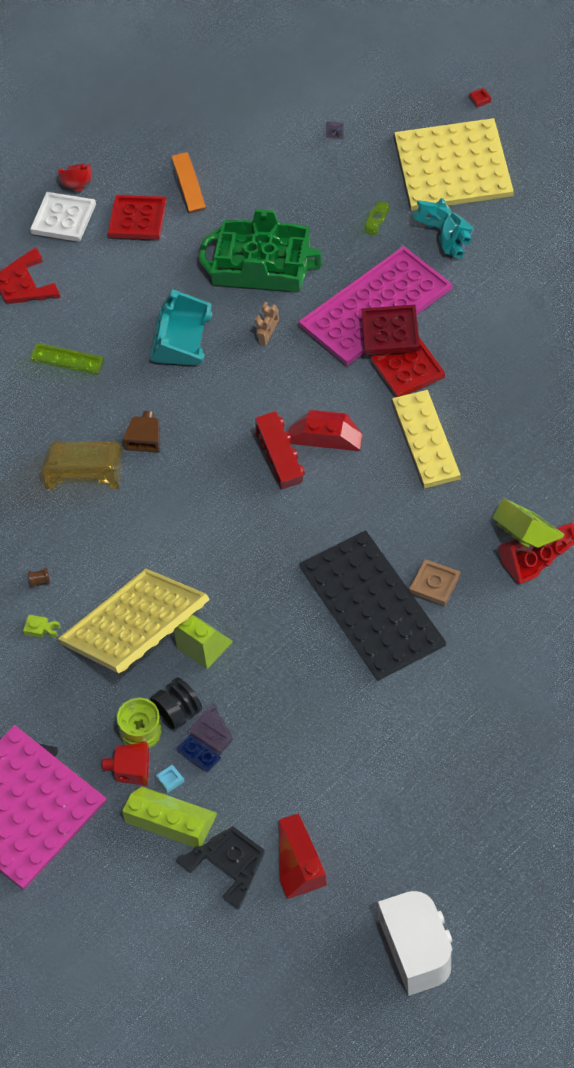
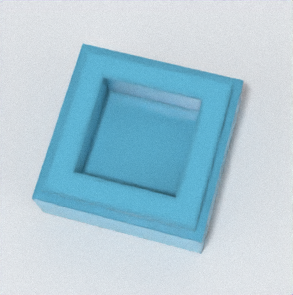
[156,765,184,793]

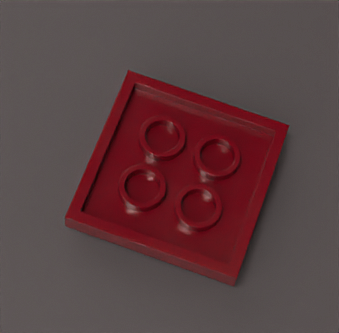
[362,304,420,355]

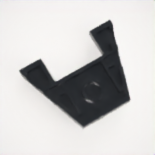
[176,826,265,910]

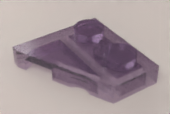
[188,703,233,755]

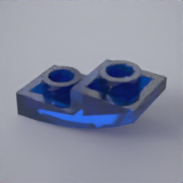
[176,734,221,773]

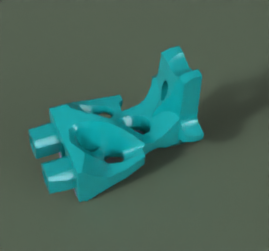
[412,198,474,259]

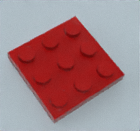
[108,195,167,240]
[371,337,445,397]

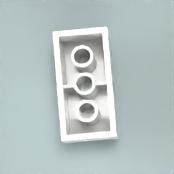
[378,891,452,996]

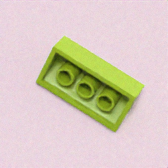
[492,498,564,547]
[122,787,217,847]

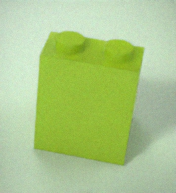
[174,614,233,669]

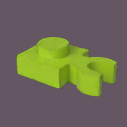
[23,615,60,638]

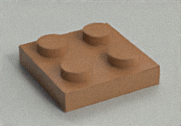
[409,559,461,606]

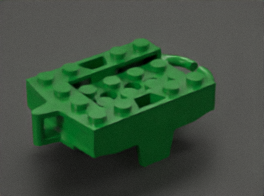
[199,209,322,292]

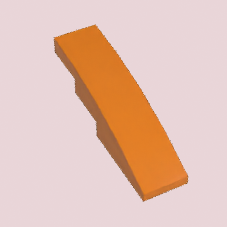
[171,152,206,214]

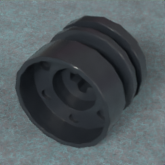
[149,677,203,731]

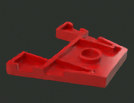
[0,247,61,304]

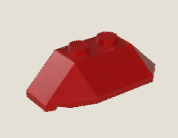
[288,410,363,451]

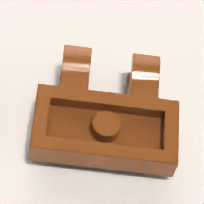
[254,302,279,346]

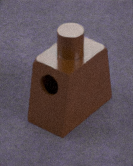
[123,410,160,453]

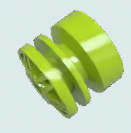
[117,698,162,749]

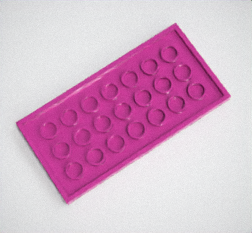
[299,246,452,366]

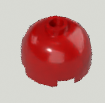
[57,163,92,191]

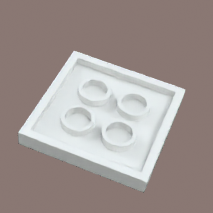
[30,192,96,242]

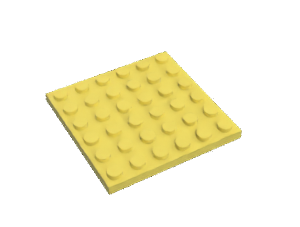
[394,118,514,211]
[58,569,209,673]

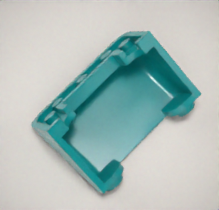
[149,289,213,366]

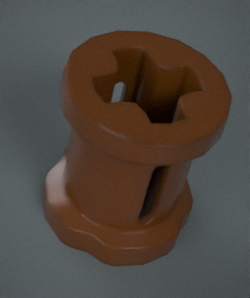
[28,567,50,588]

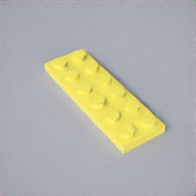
[392,390,461,489]

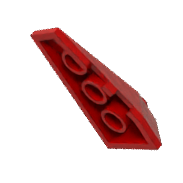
[498,522,574,584]
[279,813,327,899]

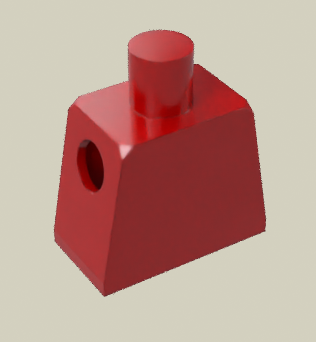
[102,742,150,786]

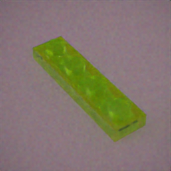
[31,343,105,375]

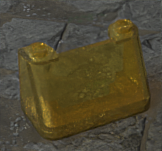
[41,441,123,489]

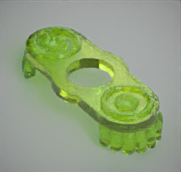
[365,201,390,236]

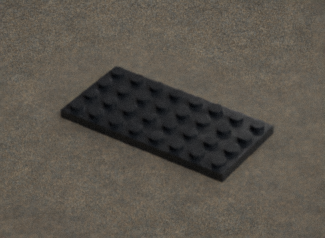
[299,530,446,681]

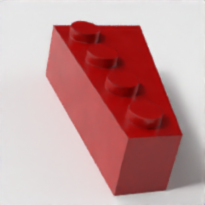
[255,411,305,490]

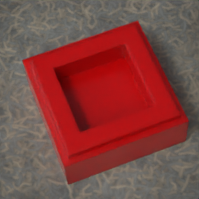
[469,88,491,108]

